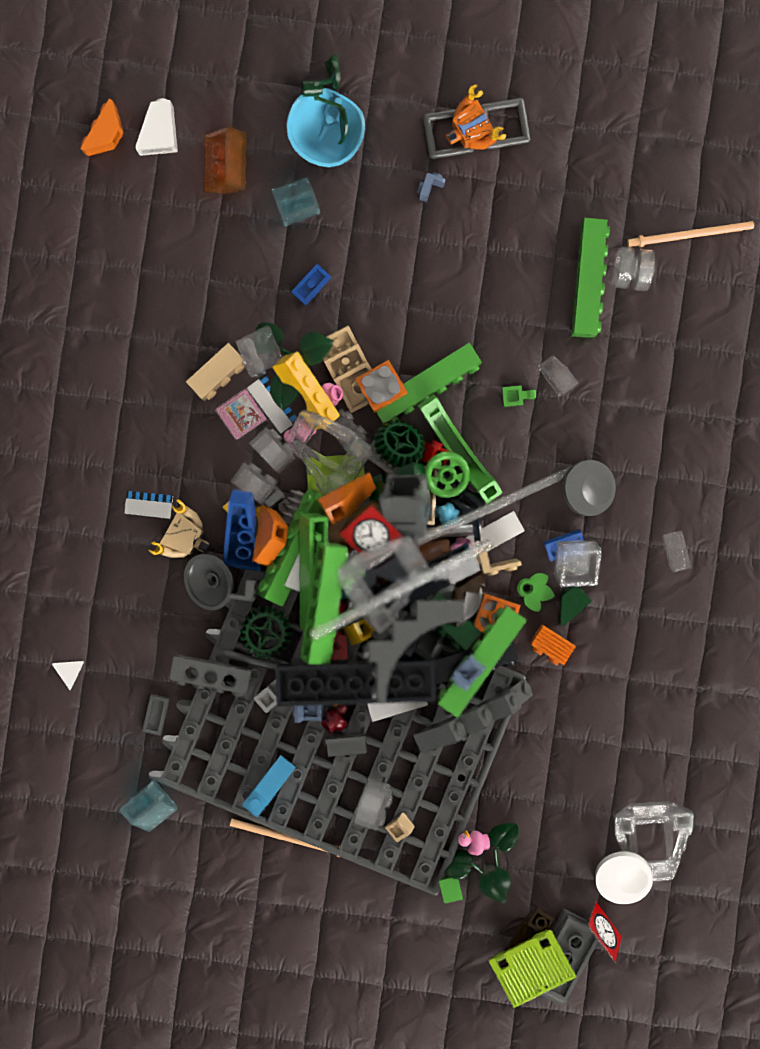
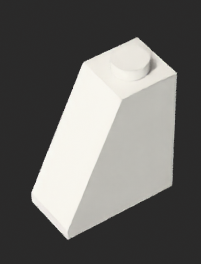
[136,98,178,156]

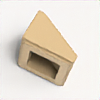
[385,813,415,842]

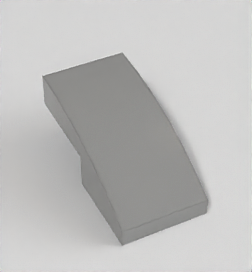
[253,679,277,713]

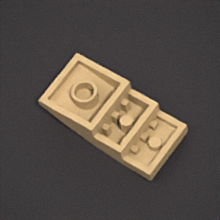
[323,325,371,413]

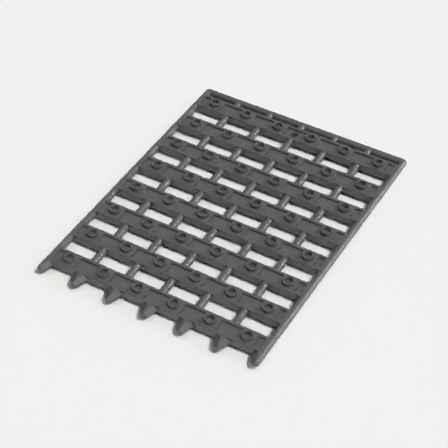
[148,568,526,896]

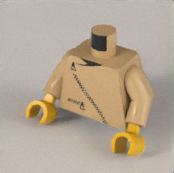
[149,499,210,558]

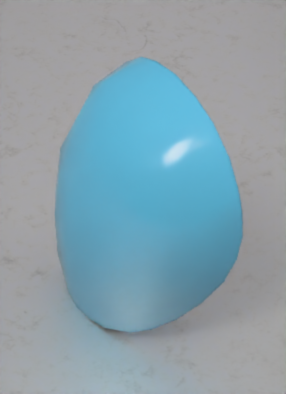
[287,88,365,167]

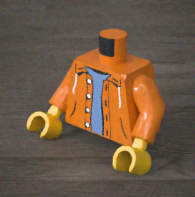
[446,85,506,150]

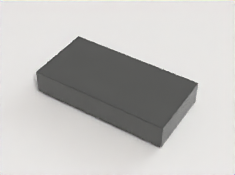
[264,489,286,509]
[142,694,170,736]

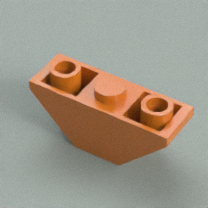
[80,99,124,156]
[253,505,288,566]

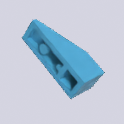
[242,755,296,817]

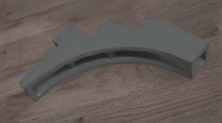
[363,601,465,703]
[413,680,533,753]

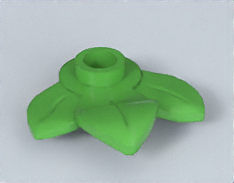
[517,573,554,612]

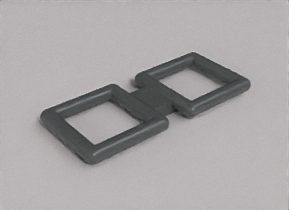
[423,98,531,159]

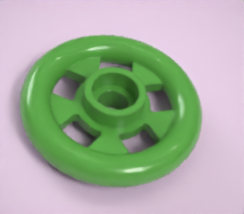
[424,452,470,498]

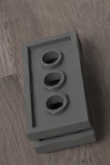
[537,908,599,1005]

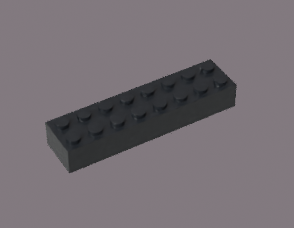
[275,659,437,707]

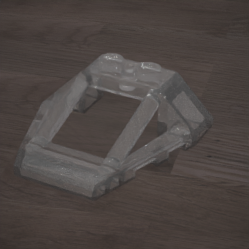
[285,410,371,495]
[337,536,429,633]
[614,801,693,881]

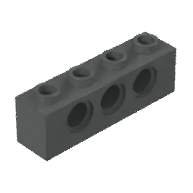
[170,654,253,696]

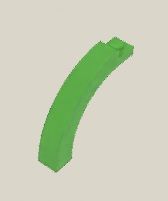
[418,395,502,504]

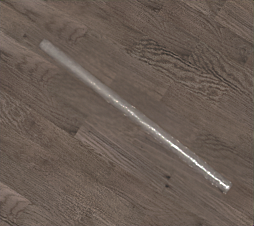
[413,460,583,547]
[310,538,493,640]

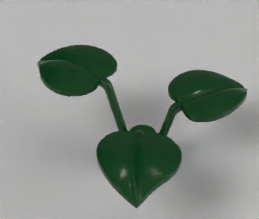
[302,53,348,144]
[254,322,334,410]
[441,823,519,903]

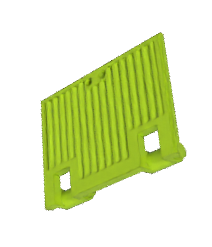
[488,929,576,1008]

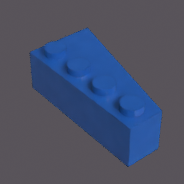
[223,489,262,572]

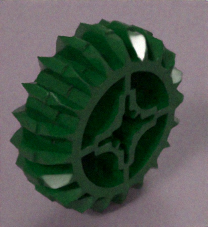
[373,419,425,468]
[240,606,292,659]

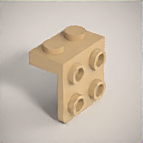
[474,547,521,576]

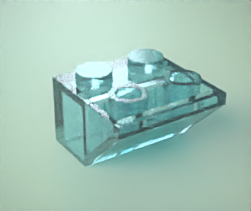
[272,177,320,226]
[119,780,178,832]

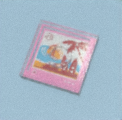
[214,388,268,441]

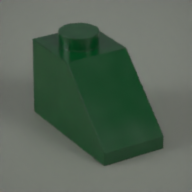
[558,583,592,627]

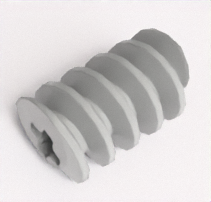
[278,490,304,528]

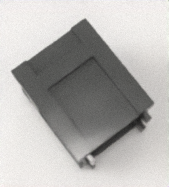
[380,474,432,537]

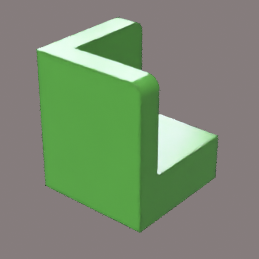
[439,875,463,903]

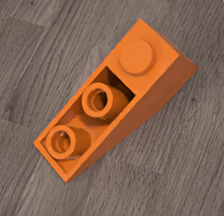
[318,473,376,525]

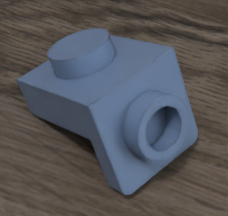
[417,173,445,202]
[451,655,486,691]
[292,705,324,723]

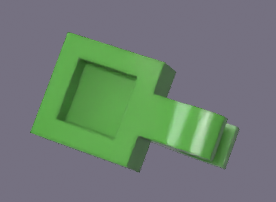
[502,385,536,407]

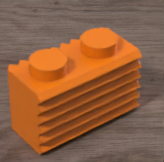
[529,624,576,666]

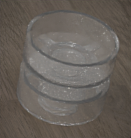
[612,246,655,291]

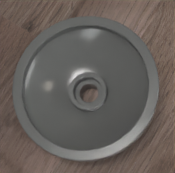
[184,554,233,610]

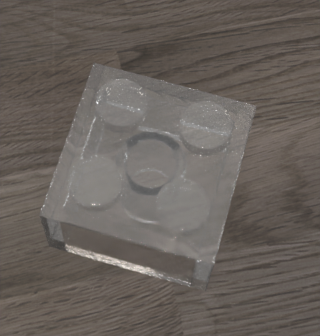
[249,427,296,474]
[230,463,279,506]
[554,541,602,586]
[354,777,393,831]

